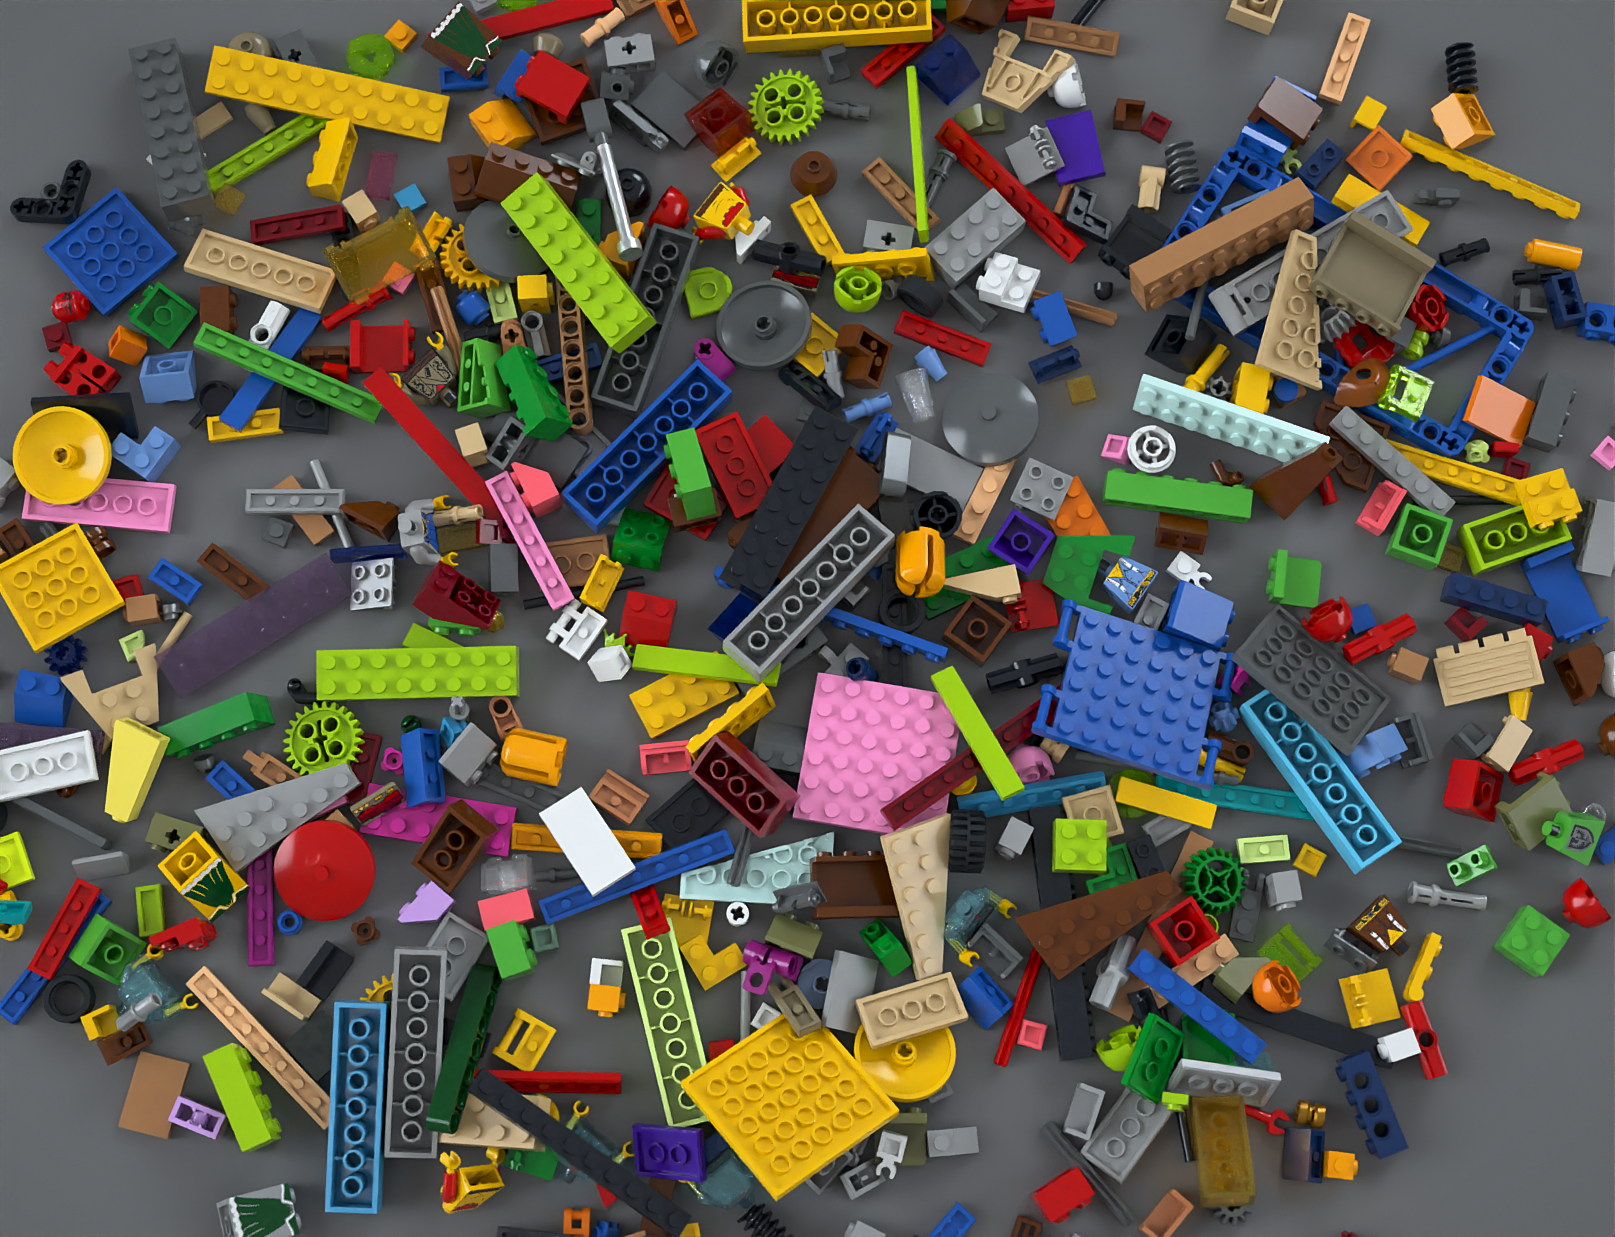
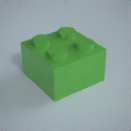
[1385,503,1453,571]
[1492,905,1570,978]
[486,920,538,982]

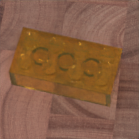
[1189,1095,1256,1208]

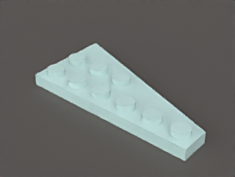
[680,832,834,904]

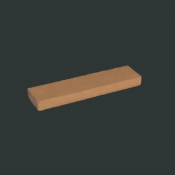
[1024,16,1121,57]
[862,157,940,232]

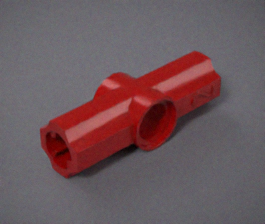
[1342,613,1417,665]
[1507,739,1585,786]
[1400,1000,1448,1080]

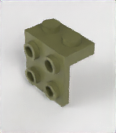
[875,1108,927,1166]

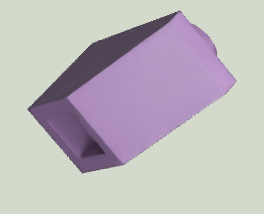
[398,881,457,925]

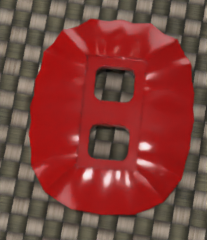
[1334,320,1396,372]

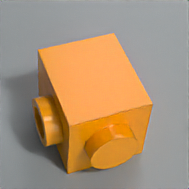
[587,984,626,1018]
[1322,1151,1358,1180]

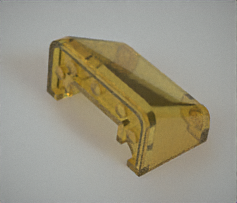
[322,206,437,305]

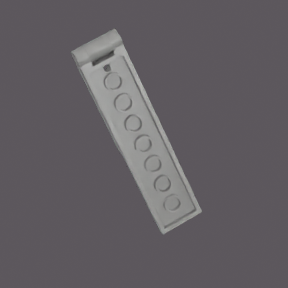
[1208,189,1413,337]

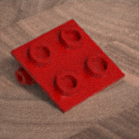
[1005,579,1059,633]

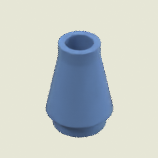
[914,345,947,382]

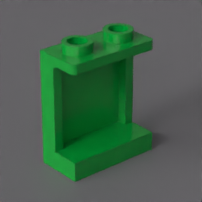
[1181,1009,1237,1066]

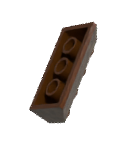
[474,142,582,211]

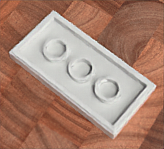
[0,730,99,802]
[539,787,636,897]

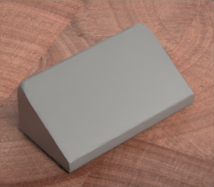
[72,851,131,881]

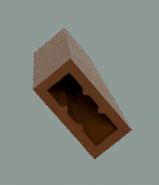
[1249,441,1343,520]

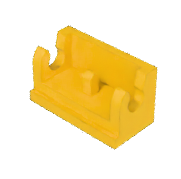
[579,554,625,613]

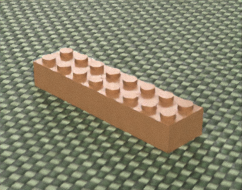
[1129,177,1314,312]

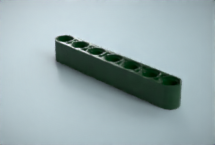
[426,964,502,1134]

